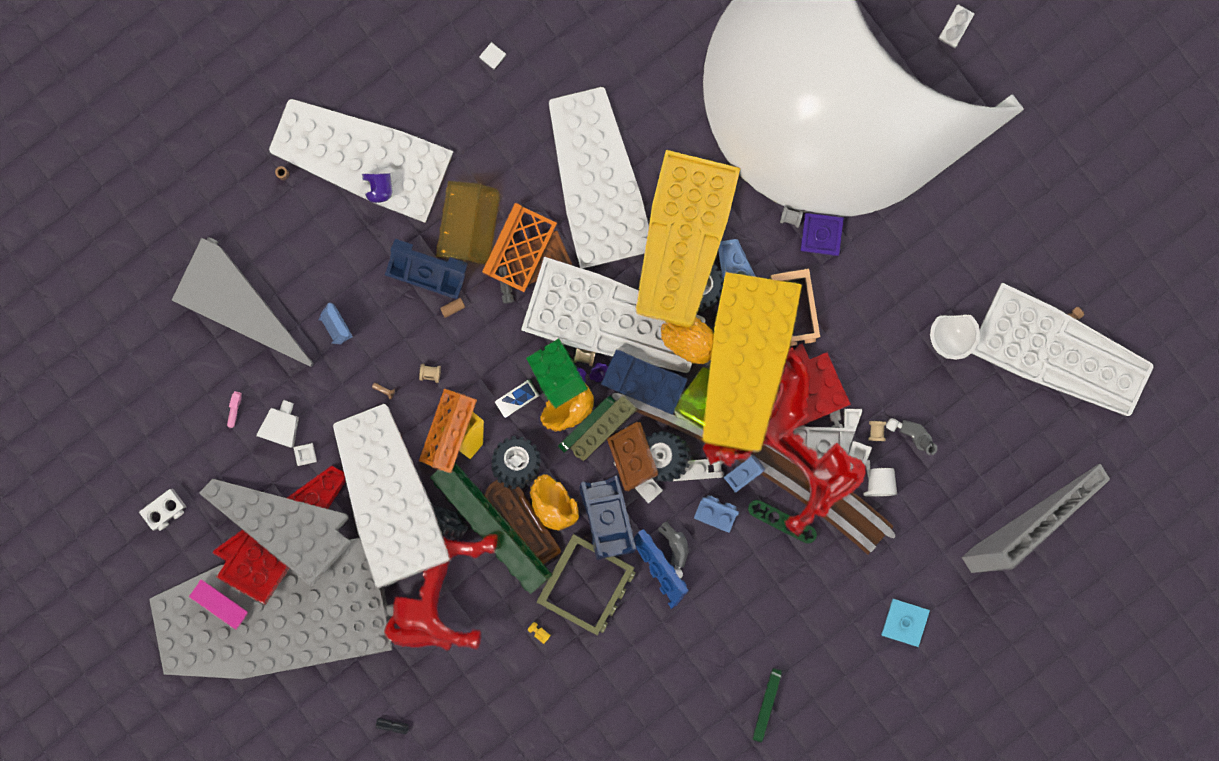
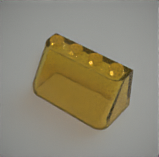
[436,181,500,264]

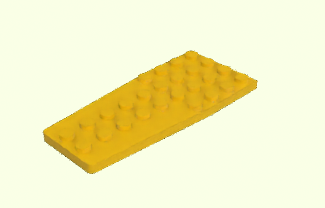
[636,150,740,327]
[703,272,802,452]

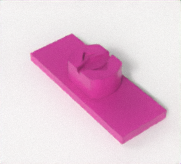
[189,579,248,630]

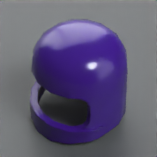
[362,173,392,203]

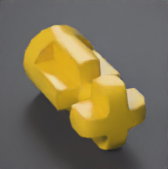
[528,622,551,644]

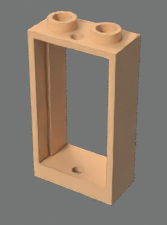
[770,269,820,346]

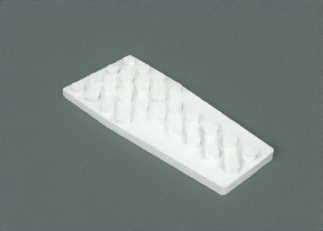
[549,87,649,269]
[269,99,453,223]
[521,257,705,373]
[971,283,1153,416]
[333,404,450,588]

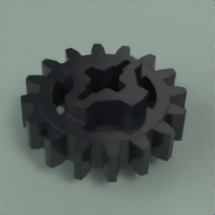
[433,506,468,539]

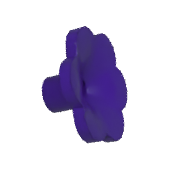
[589,363,609,382]

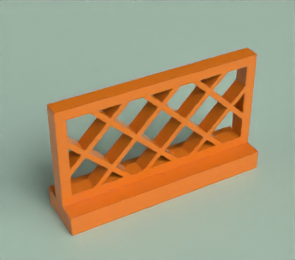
[482,203,557,292]
[419,389,477,473]

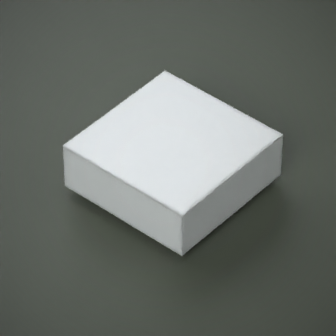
[479,42,506,70]
[294,443,317,466]

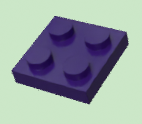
[800,213,844,256]

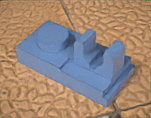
[724,454,766,492]

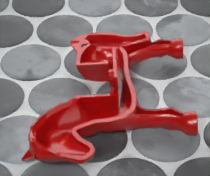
[717,348,865,535]
[384,534,498,651]

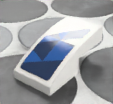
[495,379,540,418]

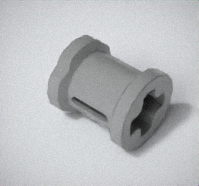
[780,206,803,228]

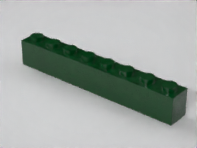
[430,462,553,594]

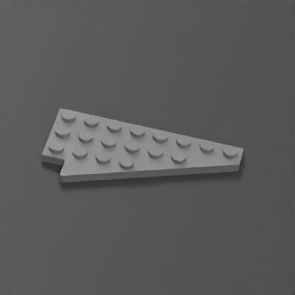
[200,479,350,587]

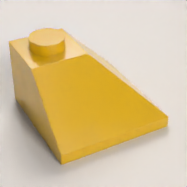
[441,412,484,459]

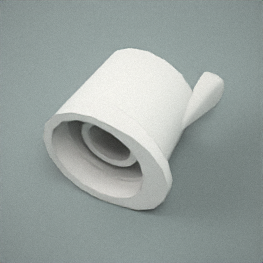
[864,460,897,496]

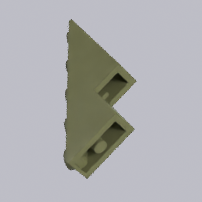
[570,395,636,461]

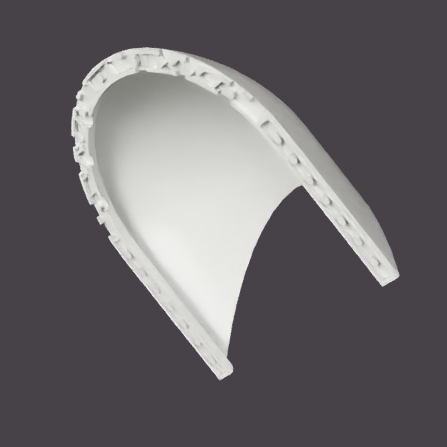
[703,0,1024,217]

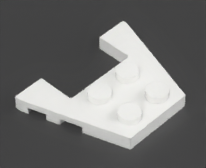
[793,409,862,459]

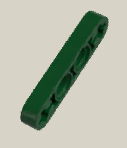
[558,395,617,453]
[748,500,817,543]
[752,668,782,743]

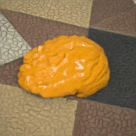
[661,317,714,364]
[540,385,594,431]
[530,474,579,530]

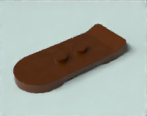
[485,480,561,564]

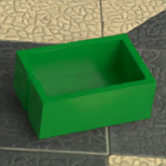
[526,338,588,409]

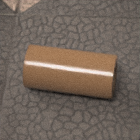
[275,166,289,180]
[440,298,466,318]

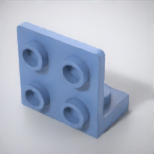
[694,495,739,533]

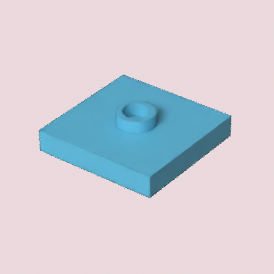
[881,598,930,647]

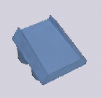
[318,303,353,344]

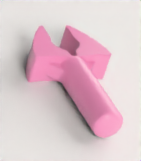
[227,391,242,428]

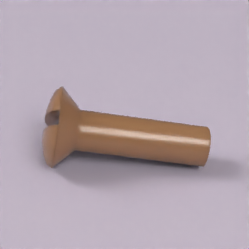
[372,383,395,399]

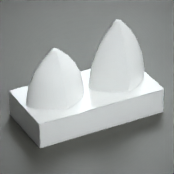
[939,5,974,48]

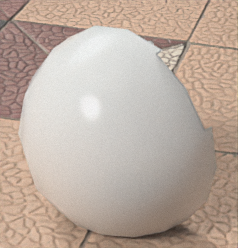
[930,315,980,360]

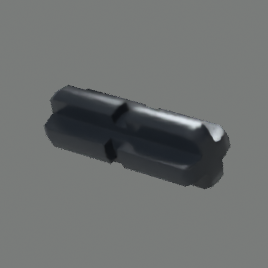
[375,718,409,734]

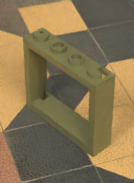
[537,534,636,635]

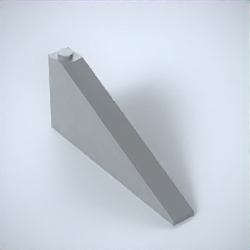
[172,237,314,367]
[962,464,1110,573]

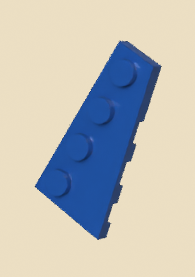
[633,529,689,609]

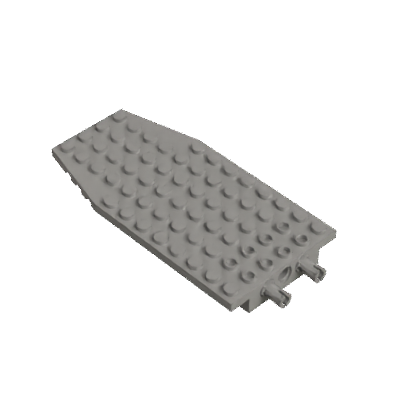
[149,538,393,679]

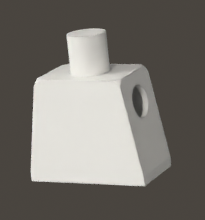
[257,400,298,448]

